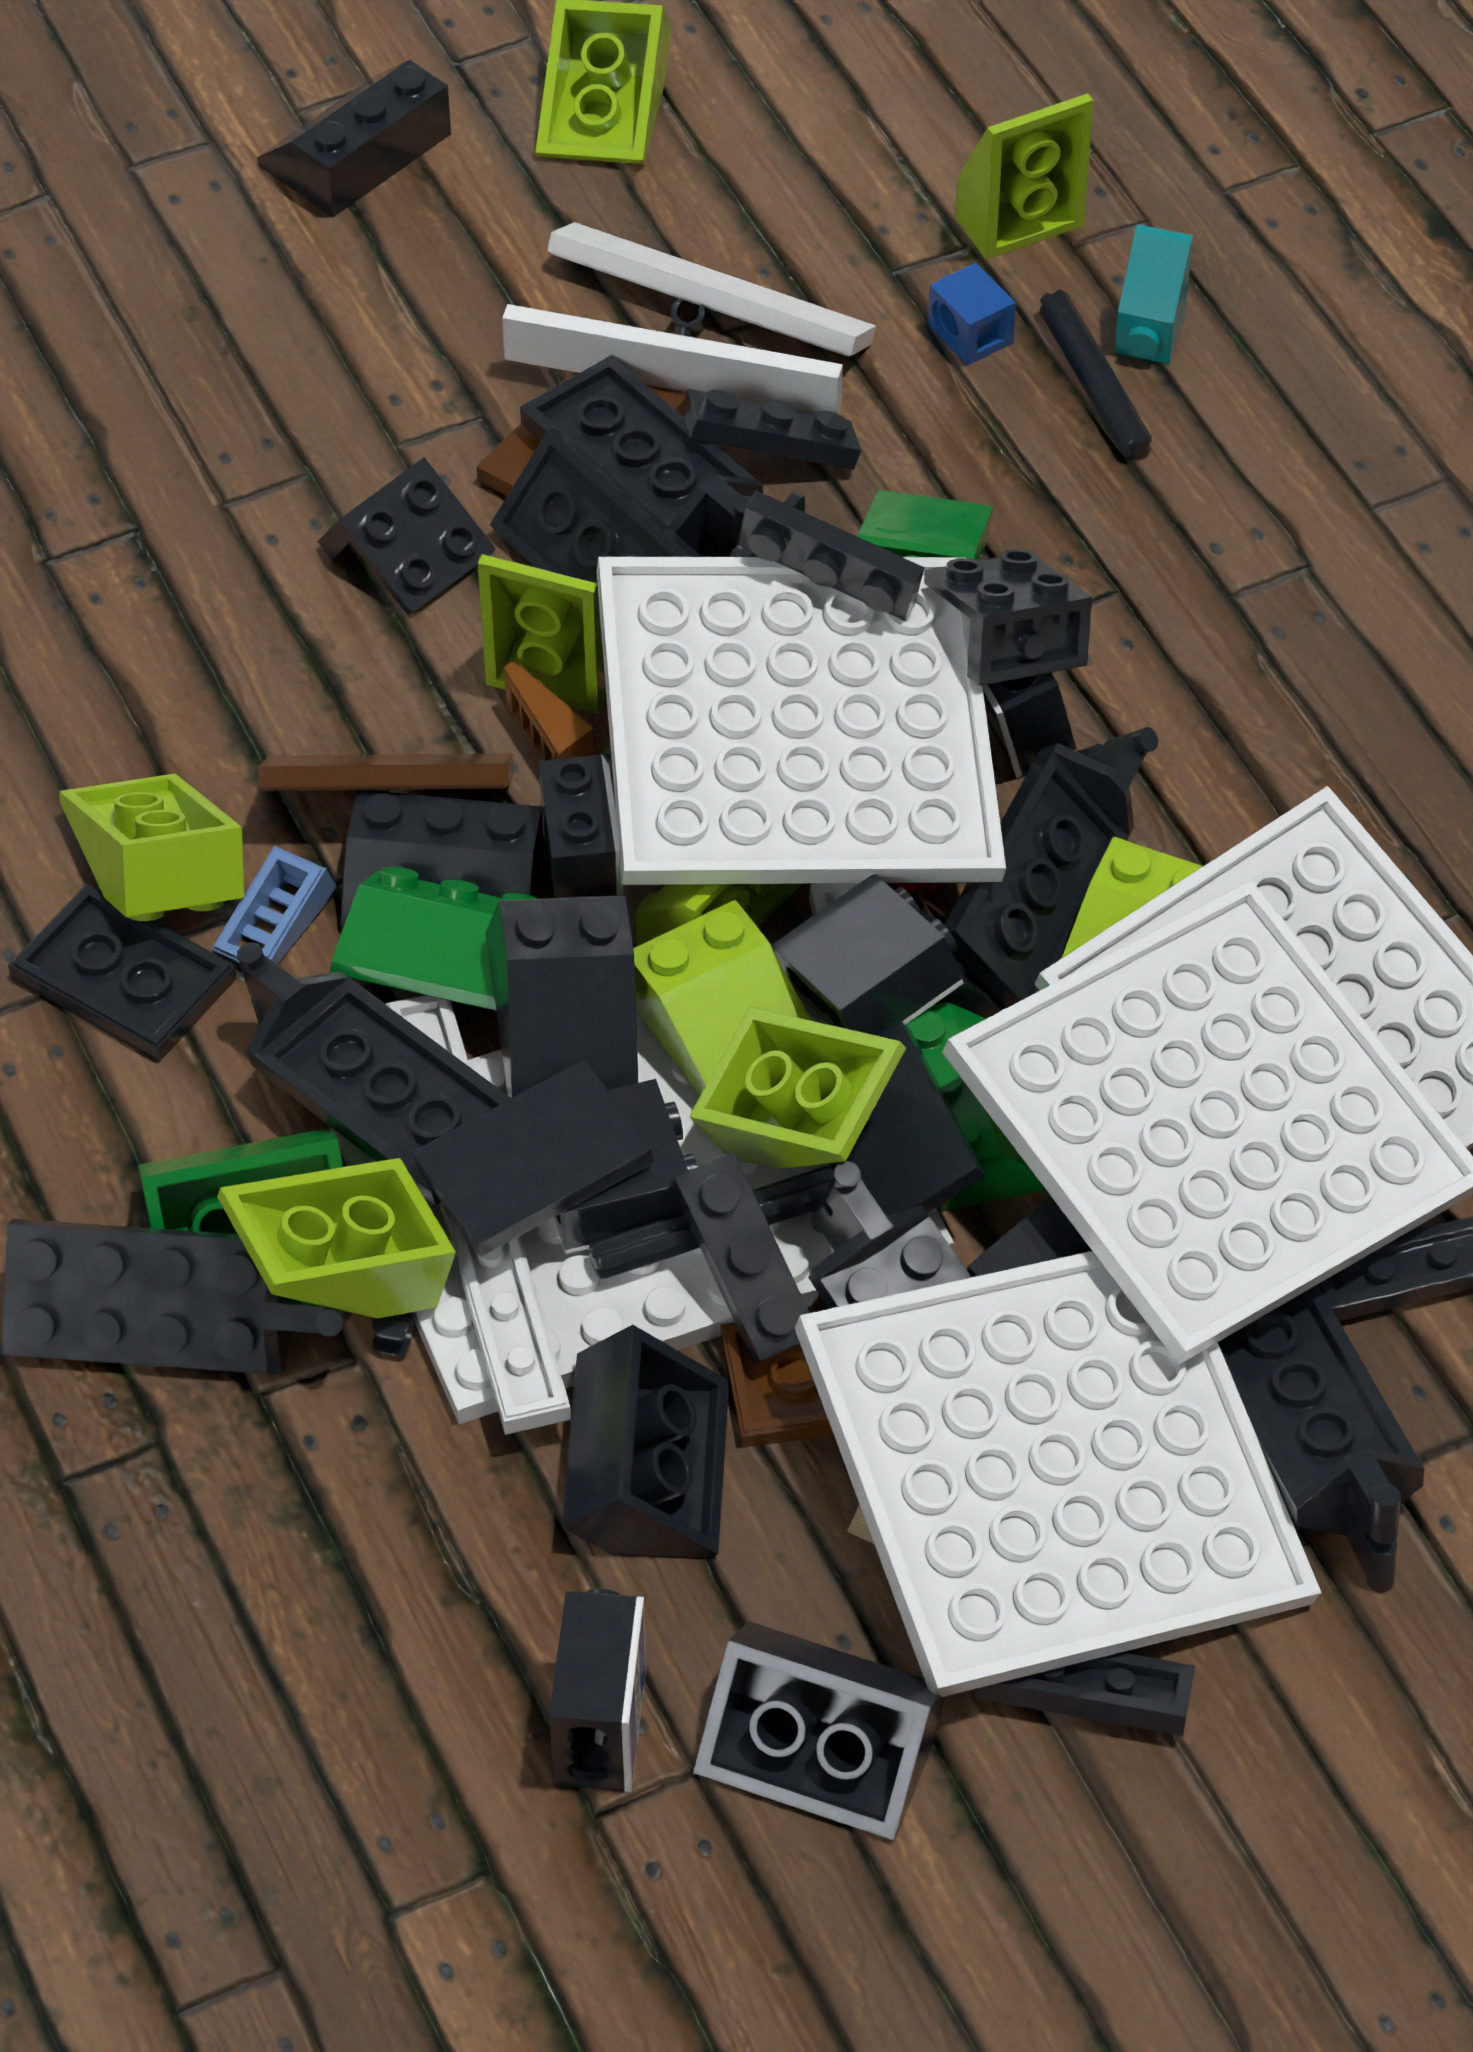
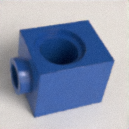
[928,263,1016,366]

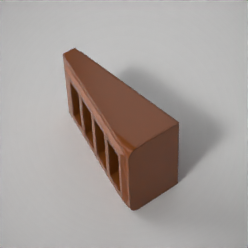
[504,661,596,761]

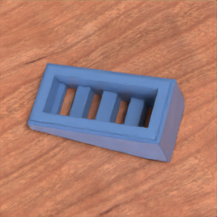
[211,846,336,966]

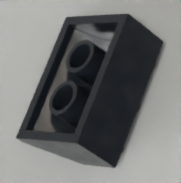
[257,59,451,217]
[340,790,545,933]
[562,1324,729,1559]
[693,1621,946,1840]

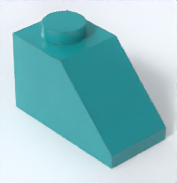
[1114,224,1193,364]

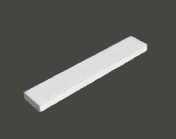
[547,222,876,357]
[502,304,843,414]

